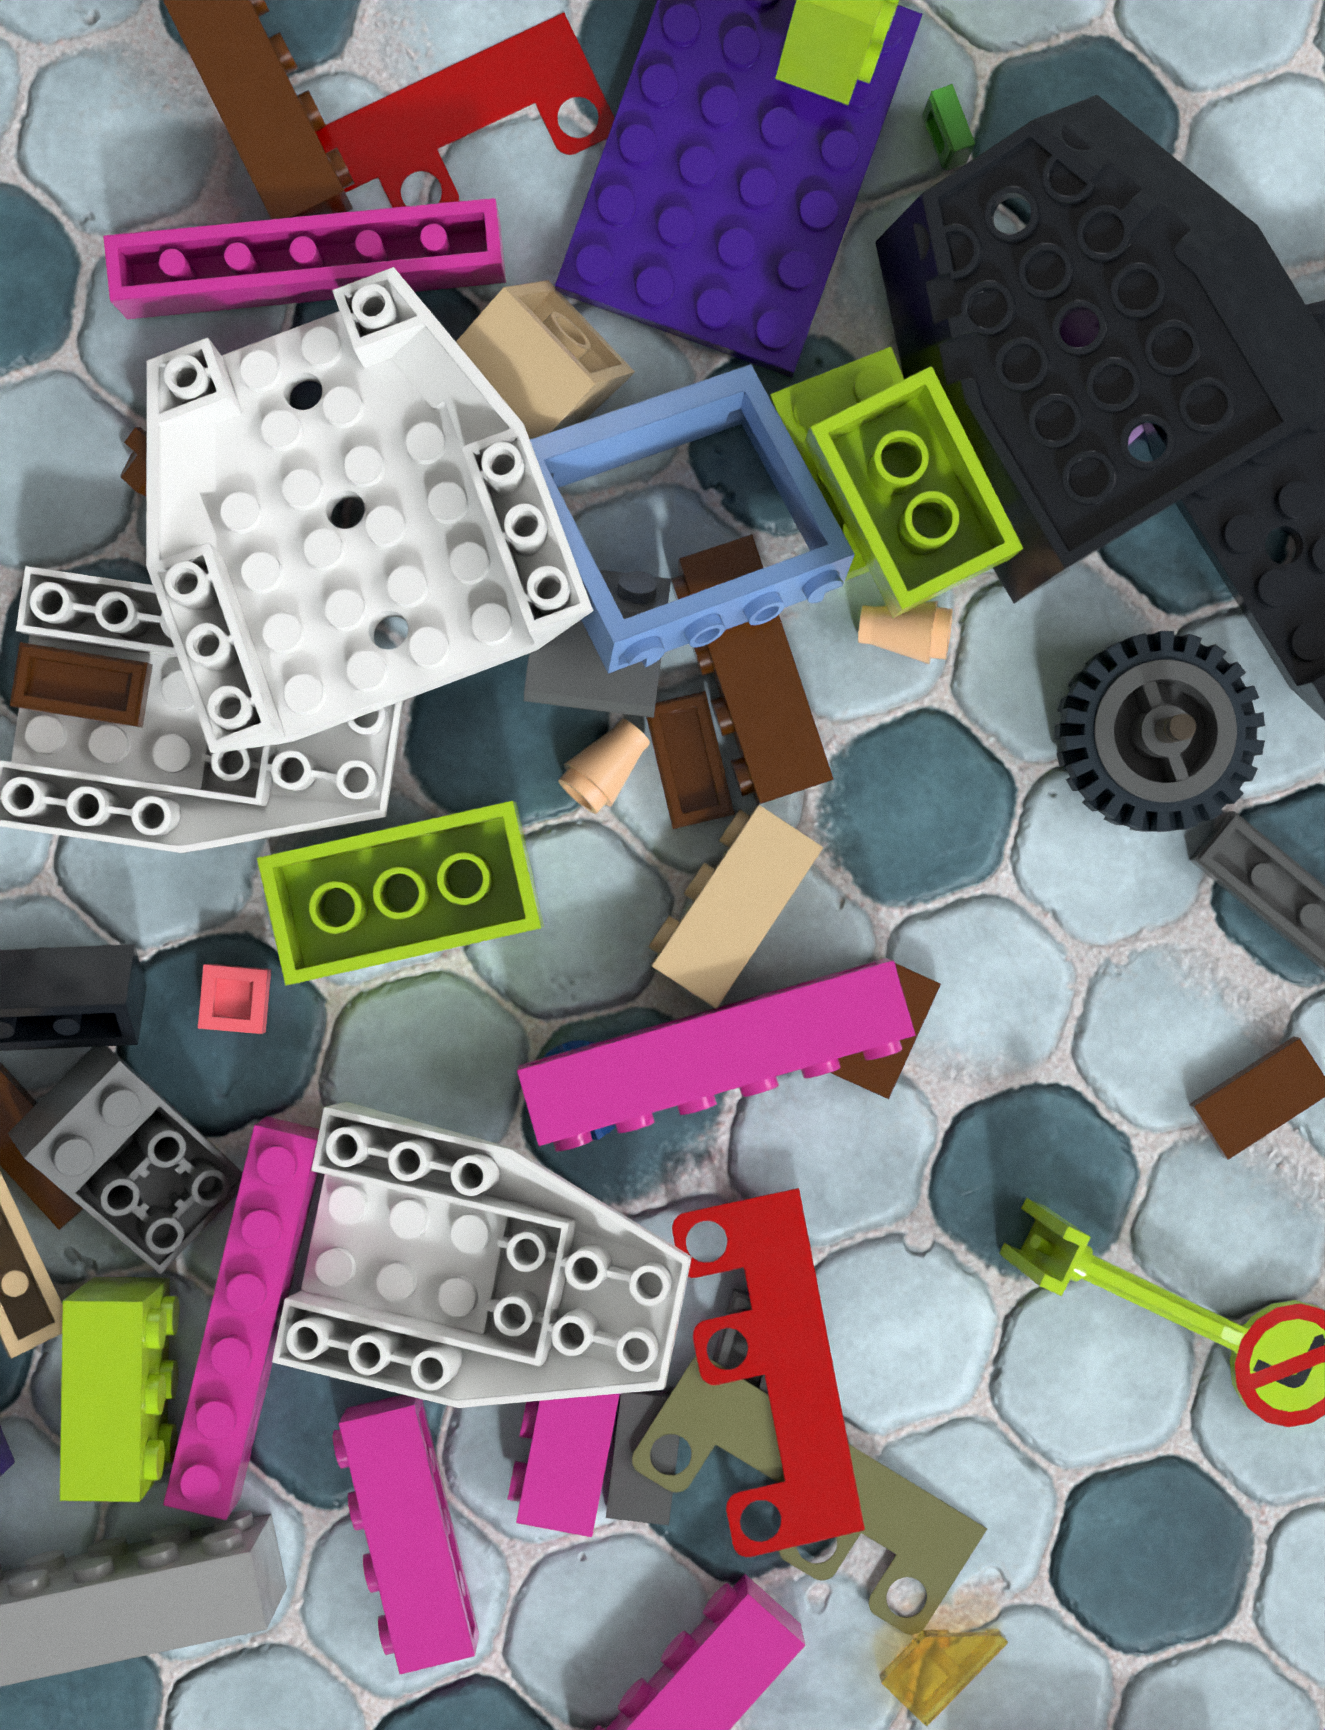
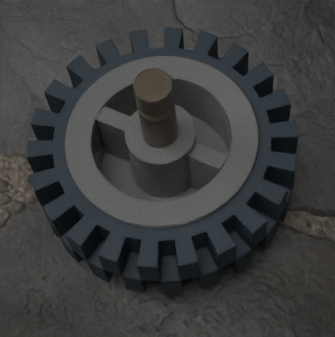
[1054,631,1265,832]

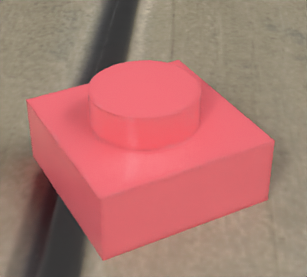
[198,963,271,1034]

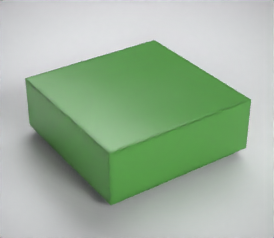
[922,84,975,171]

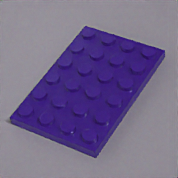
[555,0,923,378]

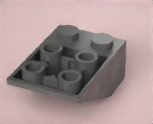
[7,1046,243,1274]

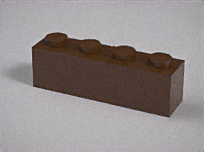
[163,0,355,219]
[670,534,834,805]

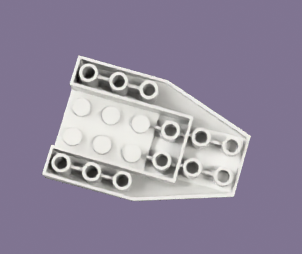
[0,566,403,853]
[272,1102,692,1408]

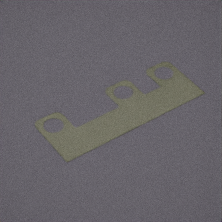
[632,1355,987,1635]

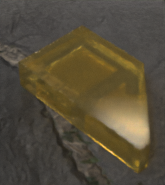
[879,1629,1008,1727]

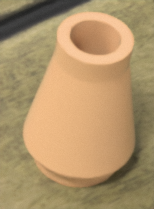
[858,601,953,664]
[558,718,650,814]

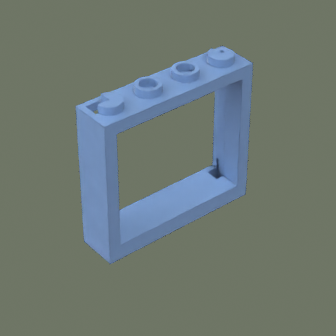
[530,364,855,673]

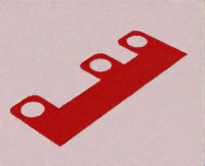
[316,12,615,208]
[672,1188,865,1557]

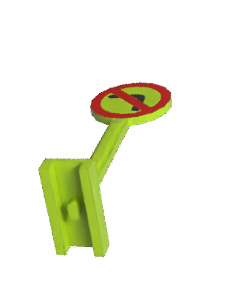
[999,1197,1325,1427]

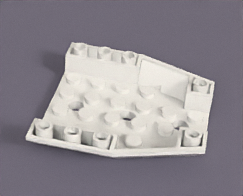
[146,267,593,753]

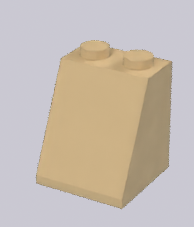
[456,280,635,439]

